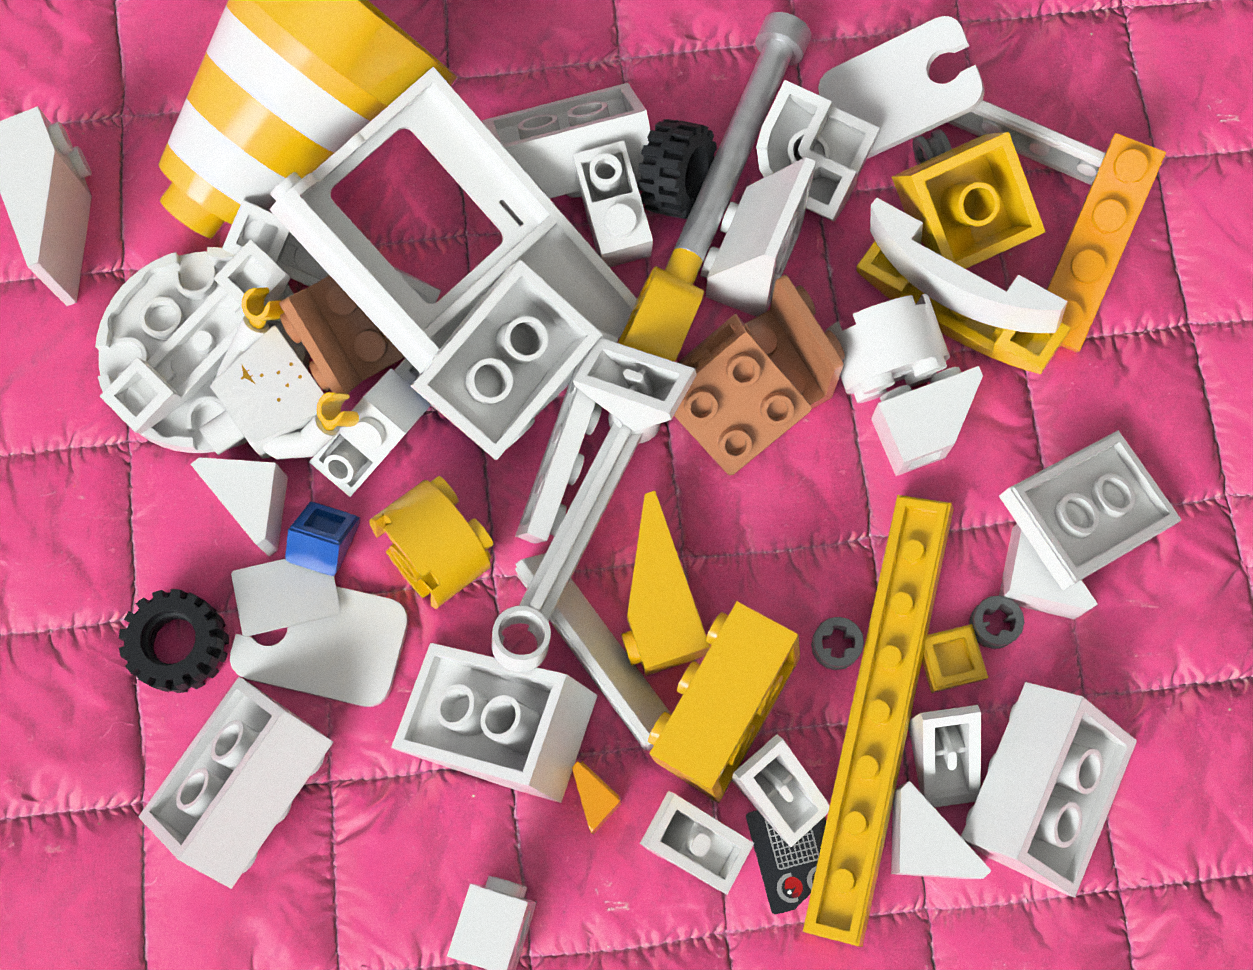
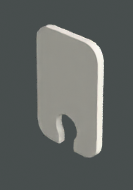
[818,16,985,159]
[230,586,409,707]

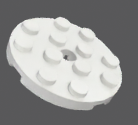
[95,247,310,453]

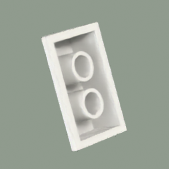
[482,83,651,199]
[139,676,333,889]
[961,682,1137,898]

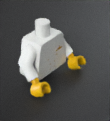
[199,287,359,459]

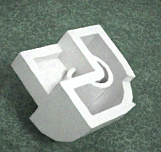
[756,80,880,221]

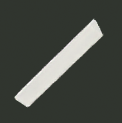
[947,100,1105,185]
[515,553,672,751]

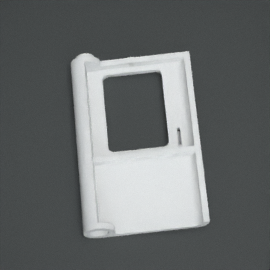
[270,67,637,449]

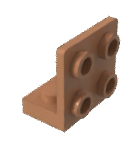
[745,274,845,410]
[279,275,405,394]
[674,313,811,475]

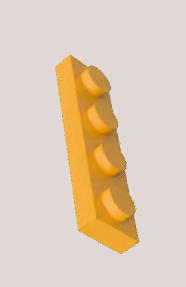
[1046,133,1166,352]

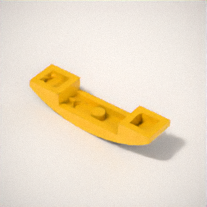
[856,241,1071,374]

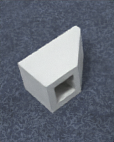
[573,140,653,267]
[871,366,983,476]
[309,368,431,497]

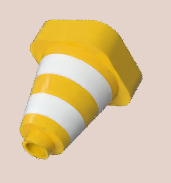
[158,0,457,238]

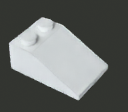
[0,106,92,306]
[701,157,816,317]
[411,260,603,460]
[391,643,598,803]

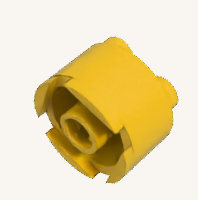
[369,476,494,609]

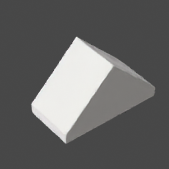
[573,337,697,431]
[190,457,288,557]
[999,524,1098,620]
[909,705,981,807]
[731,734,830,847]
[891,781,992,880]

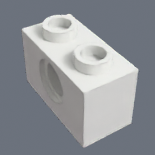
[447,876,537,970]

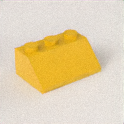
[648,601,800,803]

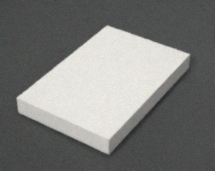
[999,430,1182,590]

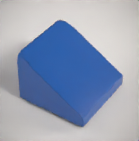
[285,502,360,576]

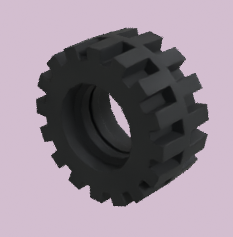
[638,119,717,219]
[119,589,229,693]

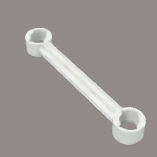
[492,412,661,672]

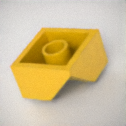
[892,131,1046,269]

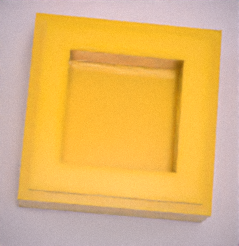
[922,624,988,693]

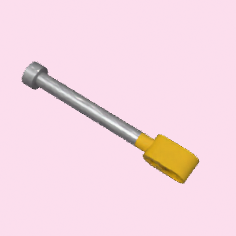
[618,12,812,362]

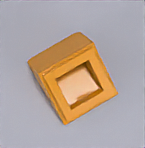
[572,761,621,835]

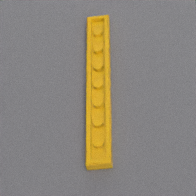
[803,495,954,947]

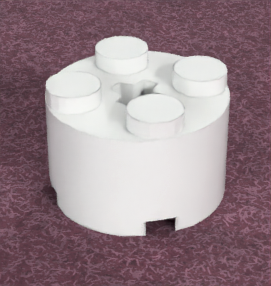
[826,294,950,403]

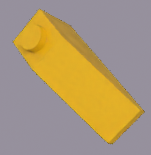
[621,491,710,676]

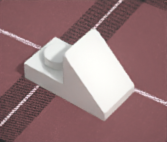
[640,791,754,895]

